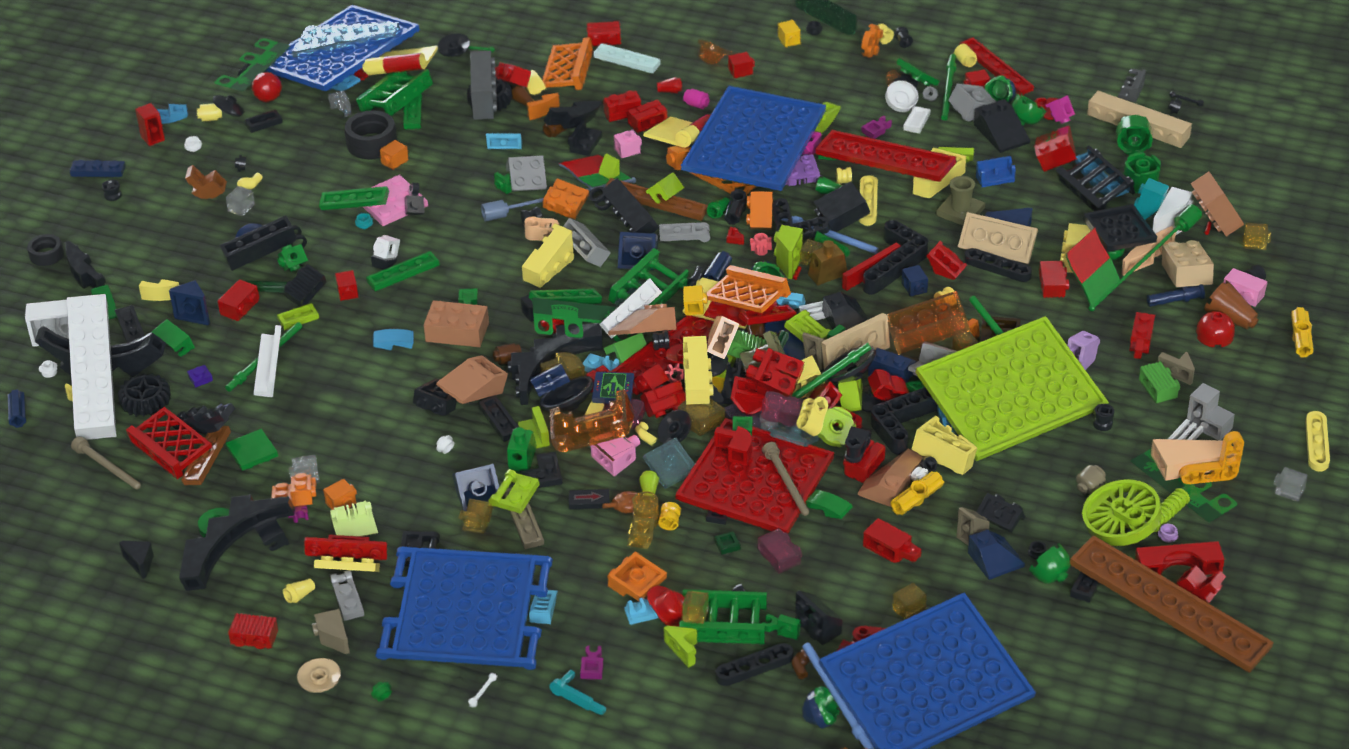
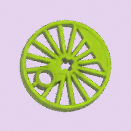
[1082,480,1162,546]

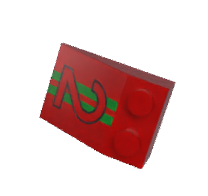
[1035,125,1077,172]

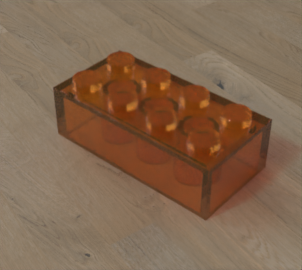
[886,291,970,354]

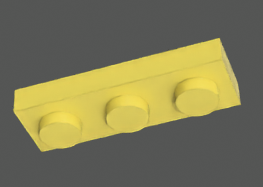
[314,556,380,572]

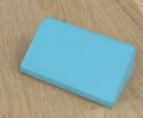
[486,134,522,149]

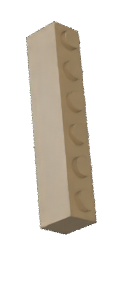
[1087,91,1192,148]

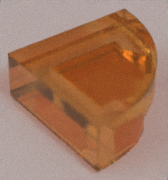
[886,69,901,87]

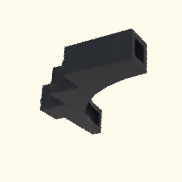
[508,323,603,405]
[35,326,166,377]
[179,495,295,591]

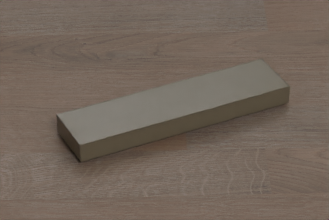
[503,488,544,549]

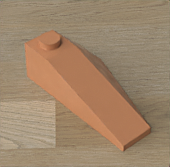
[858,449,925,507]

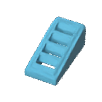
[529,590,558,624]

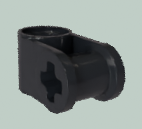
[844,426,872,463]

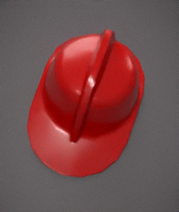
[647,586,687,627]

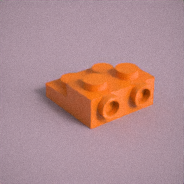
[543,179,589,219]
[271,473,317,506]
[607,552,667,602]

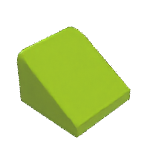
[599,154,620,179]

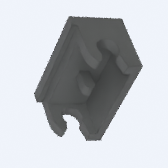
[1118,69,1146,102]

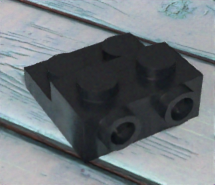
[413,378,458,416]

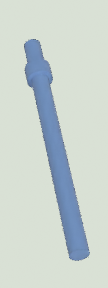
[782,216,879,254]
[802,642,874,749]

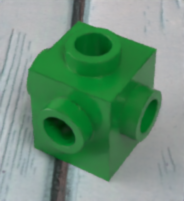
[277,244,308,272]

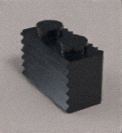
[284,264,327,307]

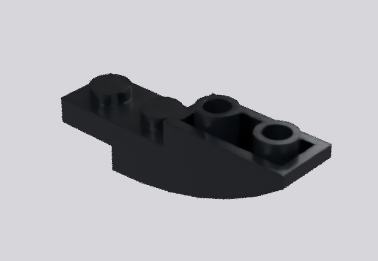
[544,100,602,129]
[65,241,106,289]
[172,403,236,434]

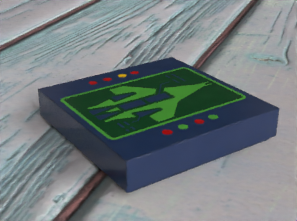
[592,372,635,404]

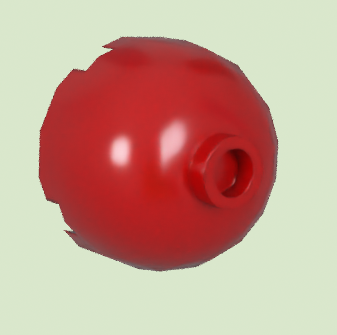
[1196,311,1235,348]

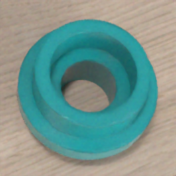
[355,213,373,229]

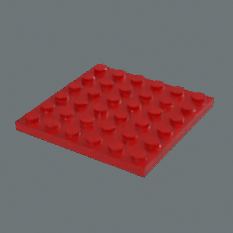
[676,418,834,536]

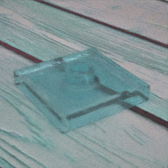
[770,423,819,447]
[643,438,695,489]

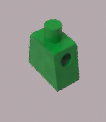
[507,427,537,474]

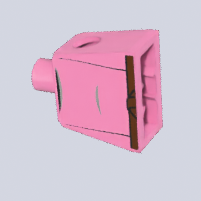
[590,432,640,476]

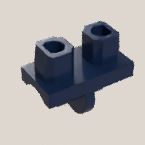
[530,364,570,397]

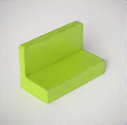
[518,406,550,448]

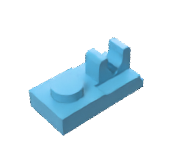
[767,293,805,309]
[581,353,620,372]
[624,598,659,625]

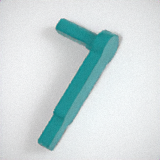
[549,670,606,715]

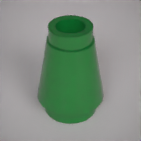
[815,177,842,194]
[707,197,730,219]

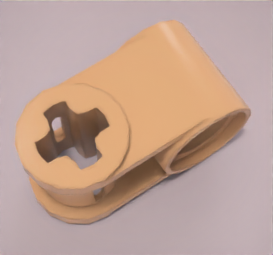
[525,217,560,241]

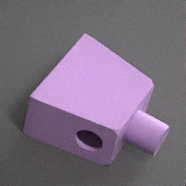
[1067,331,1100,370]

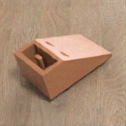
[436,355,508,404]

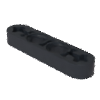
[964,248,1032,282]
[716,643,793,686]

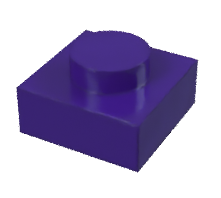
[187,365,213,388]

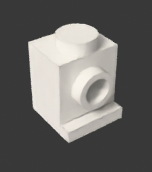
[373,235,400,259]

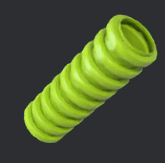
[1154,488,1190,532]

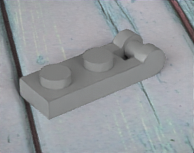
[659,222,710,242]
[330,570,364,621]

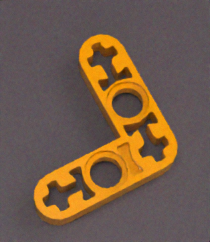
[1179,431,1244,484]

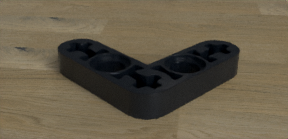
[772,198,830,240]

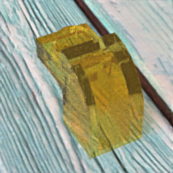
[540,352,585,380]
[459,499,493,534]

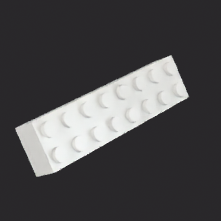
[67,294,117,440]

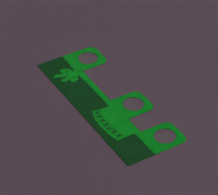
[215,38,291,92]
[532,298,631,342]
[1130,448,1237,523]

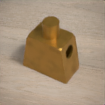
[808,240,847,286]

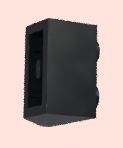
[795,591,843,646]

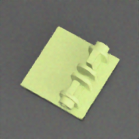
[330,500,378,537]

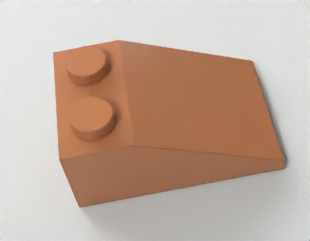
[608,304,676,335]

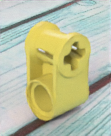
[796,397,828,436]

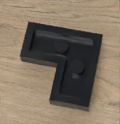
[520,452,563,488]

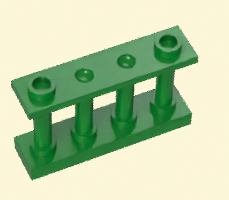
[356,69,433,116]
[608,248,689,305]
[679,589,767,644]

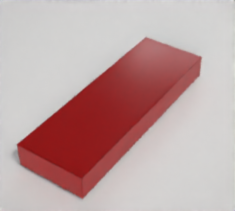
[738,305,797,325]

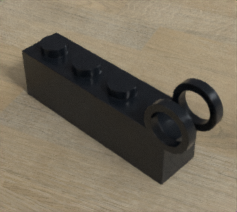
[589,178,659,234]
[220,215,307,271]

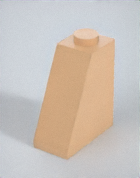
[707,316,739,359]

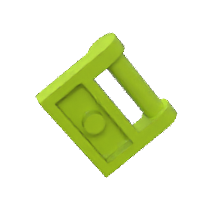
[784,310,831,342]
[489,469,540,514]

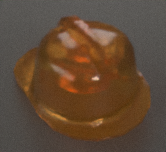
[698,40,735,64]

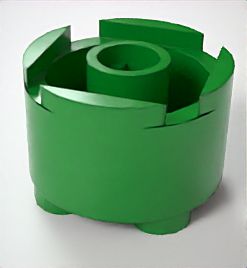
[1116,115,1153,155]
[1124,152,1161,193]

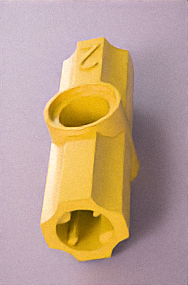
[1291,307,1313,357]
[890,471,944,515]

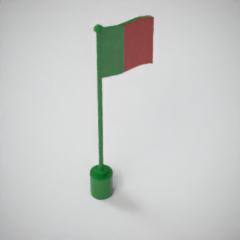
[1066,204,1202,312]

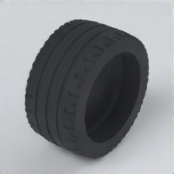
[344,110,397,160]

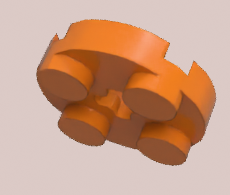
[861,24,883,58]

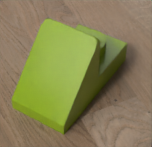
[838,378,863,412]
[664,626,697,668]

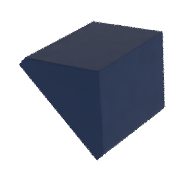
[169,280,210,325]

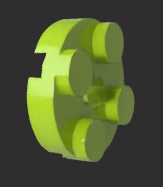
[817,407,856,447]

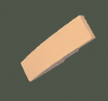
[1121,226,1176,276]

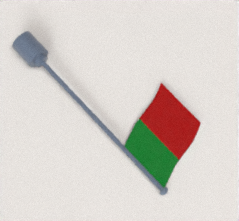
[481,155,636,222]

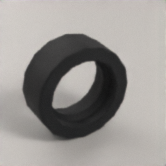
[27,234,64,266]

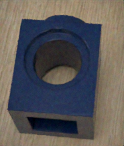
[902,265,928,297]

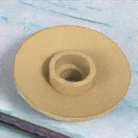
[297,658,341,692]

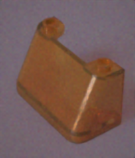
[550,389,635,452]

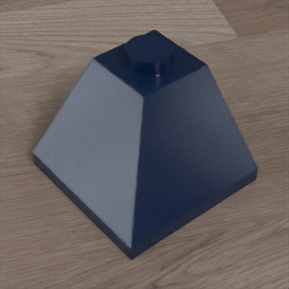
[968,529,1025,580]

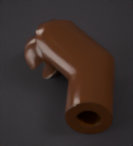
[792,649,809,679]

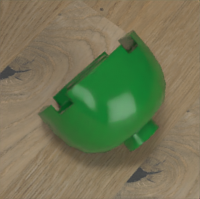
[1012,94,1047,126]
[1029,543,1071,584]

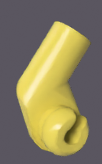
[237,173,263,189]

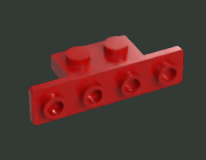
[304,535,387,560]

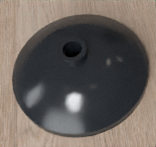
[823,345,876,383]
[539,376,594,412]

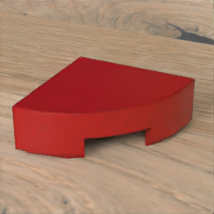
[726,227,744,245]

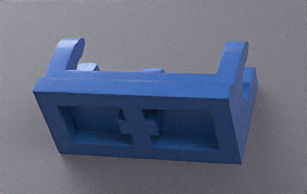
[976,156,1015,187]

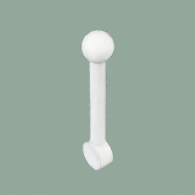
[469,673,497,707]

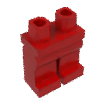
[746,348,805,401]

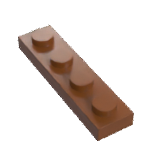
[181,426,231,485]

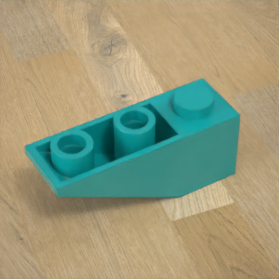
[1134,178,1169,220]

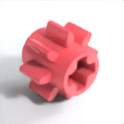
[750,233,772,256]
[664,363,684,385]

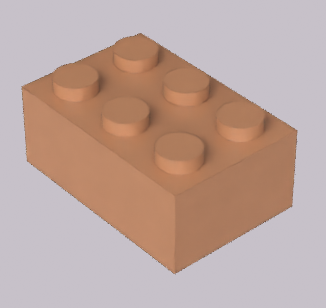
[1190,172,1245,236]
[424,300,489,347]

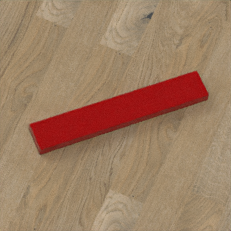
[960,37,1034,95]

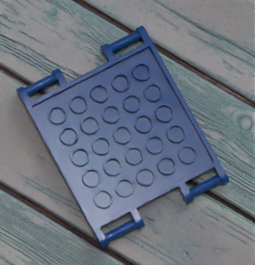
[376,547,553,670]

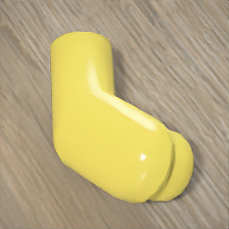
[635,422,657,446]

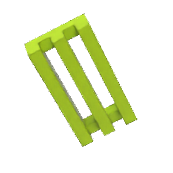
[277,303,319,330]

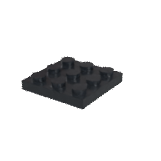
[1083,204,1158,252]

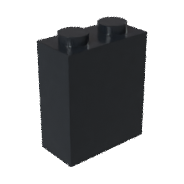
[814,182,871,232]

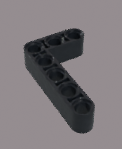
[863,220,928,295]
[871,387,937,455]

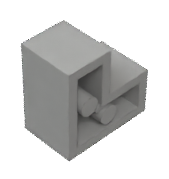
[1187,383,1235,441]

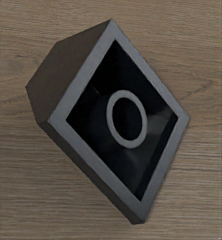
[822,292,868,330]

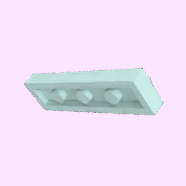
[594,43,660,73]

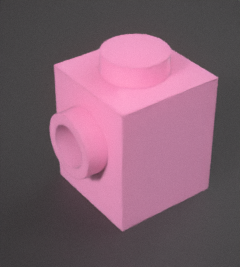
[614,130,642,159]

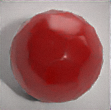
[252,72,282,102]

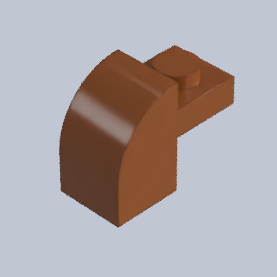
[185,165,227,199]

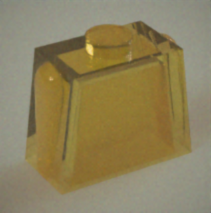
[678,399,725,436]

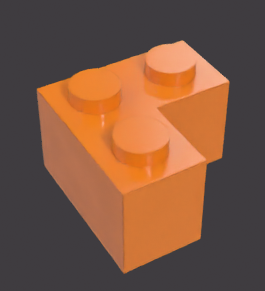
[747,191,773,230]

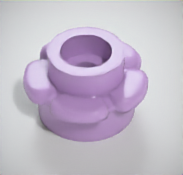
[1158,524,1178,543]

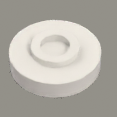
[885,81,918,112]

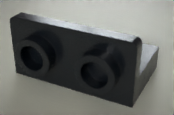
[568,120,602,156]
[976,493,1026,533]

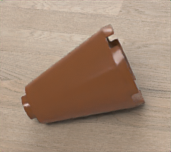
[1204,280,1259,329]

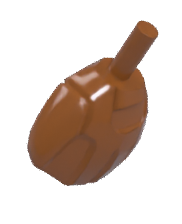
[602,491,642,513]

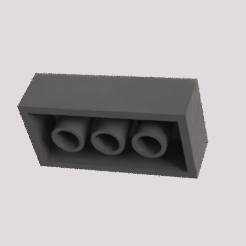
[470,51,497,120]

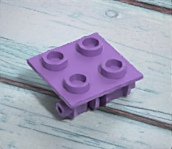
[785,154,820,187]

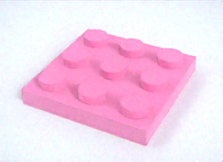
[363,175,428,226]

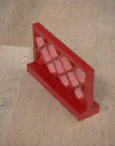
[126,407,212,480]

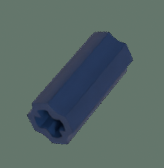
[704,251,732,281]
[8,389,26,428]

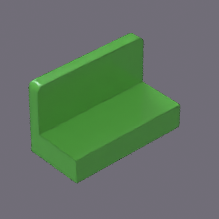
[604,333,647,364]

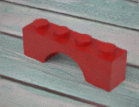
[1135,541,1225,575]

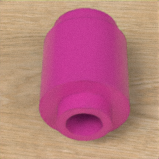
[683,89,710,109]

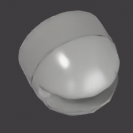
[923,86,938,101]

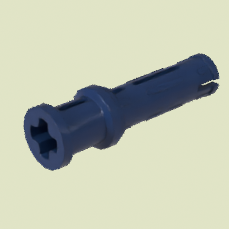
[1147,284,1205,307]

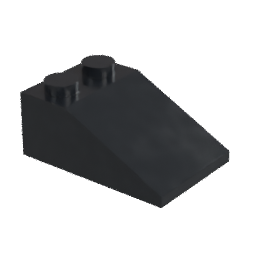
[974,99,1030,153]

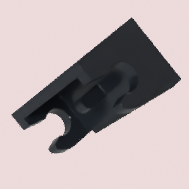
[721,361,746,404]
[255,520,289,551]

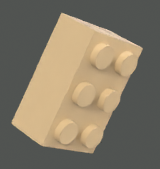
[1162,240,1214,287]

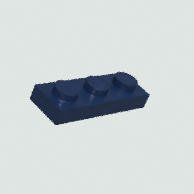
[70,160,126,177]

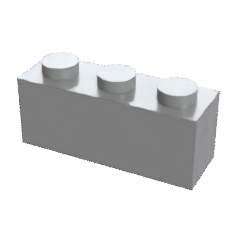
[563,218,611,267]

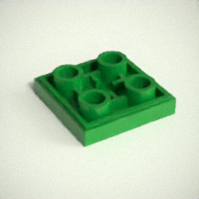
[896,58,940,86]
[226,428,278,471]

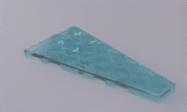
[292,21,400,58]

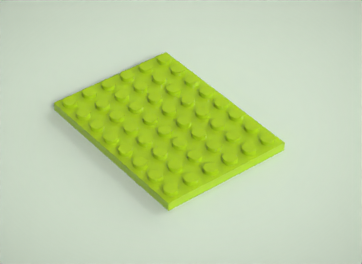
[915,316,1109,461]

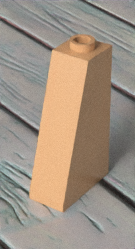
[1151,439,1235,481]

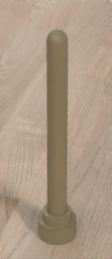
[71,436,141,489]
[762,442,809,516]

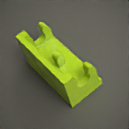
[646,172,684,204]

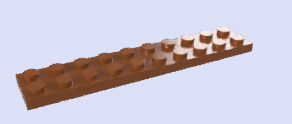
[1070,535,1274,673]

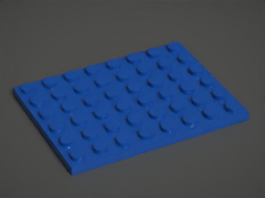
[265,5,420,91]
[681,86,826,191]
[819,593,1036,749]

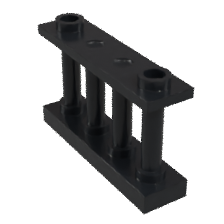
[1056,145,1136,211]

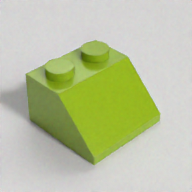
[774,225,803,279]

